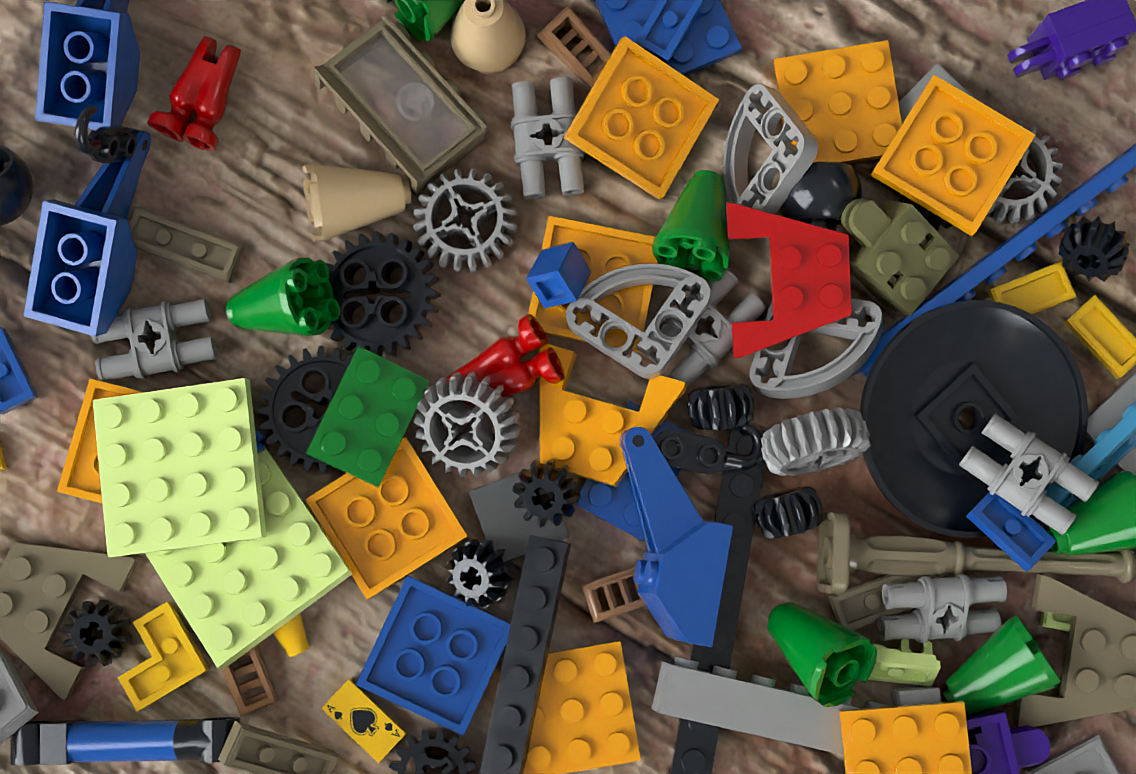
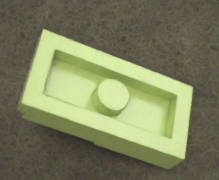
[868,639,941,686]

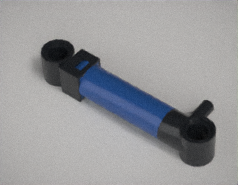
[10,717,240,766]

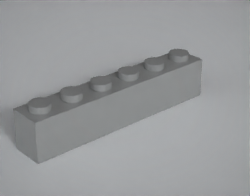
[652,656,888,755]

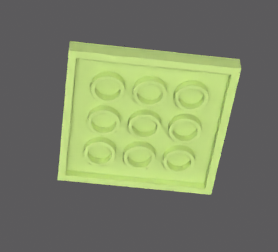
[93,378,266,557]
[145,448,353,670]

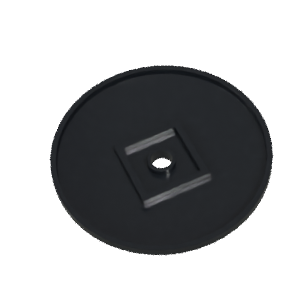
[859,300,1088,538]

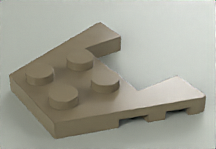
[0,542,139,700]
[1013,573,1136,727]

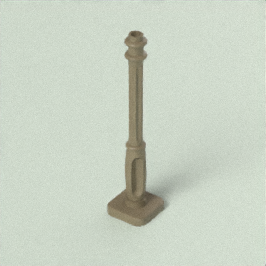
[817,512,1136,594]

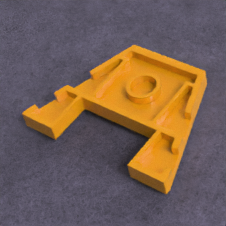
[540,344,687,487]

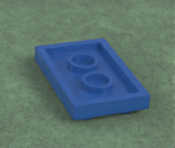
[575,400,691,541]

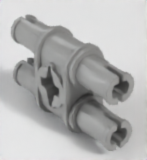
[510,77,586,200]
[645,268,767,389]
[91,299,218,381]
[959,413,1099,535]
[877,573,1007,643]

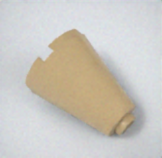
[450,0,526,74]
[303,164,411,242]

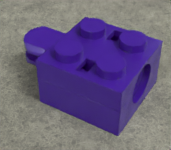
[1007,0,1136,80]
[966,708,1050,774]

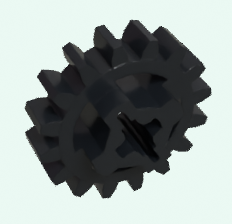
[389,729,476,774]

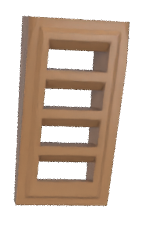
[536,6,611,89]
[581,567,646,623]
[221,644,279,716]

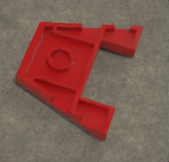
[726,203,852,358]

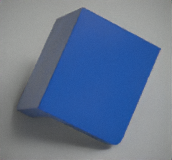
[526,242,591,308]

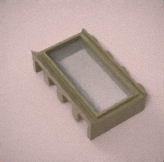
[314,15,487,196]

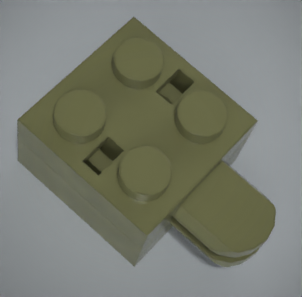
[841,198,959,316]

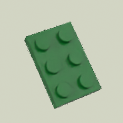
[305,346,430,488]

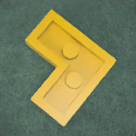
[117,601,210,712]

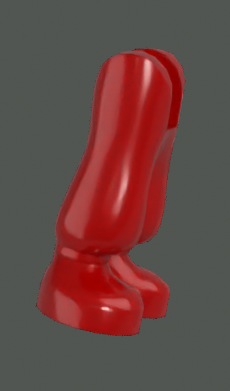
[147,36,241,151]
[446,314,565,405]

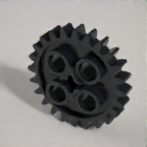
[326,231,441,357]
[258,346,354,474]

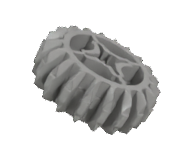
[985,120,1063,224]
[413,169,517,273]
[414,371,521,477]
[761,407,870,476]

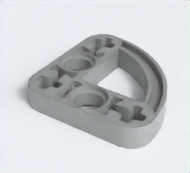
[723,84,818,215]
[566,264,710,379]
[749,298,884,399]

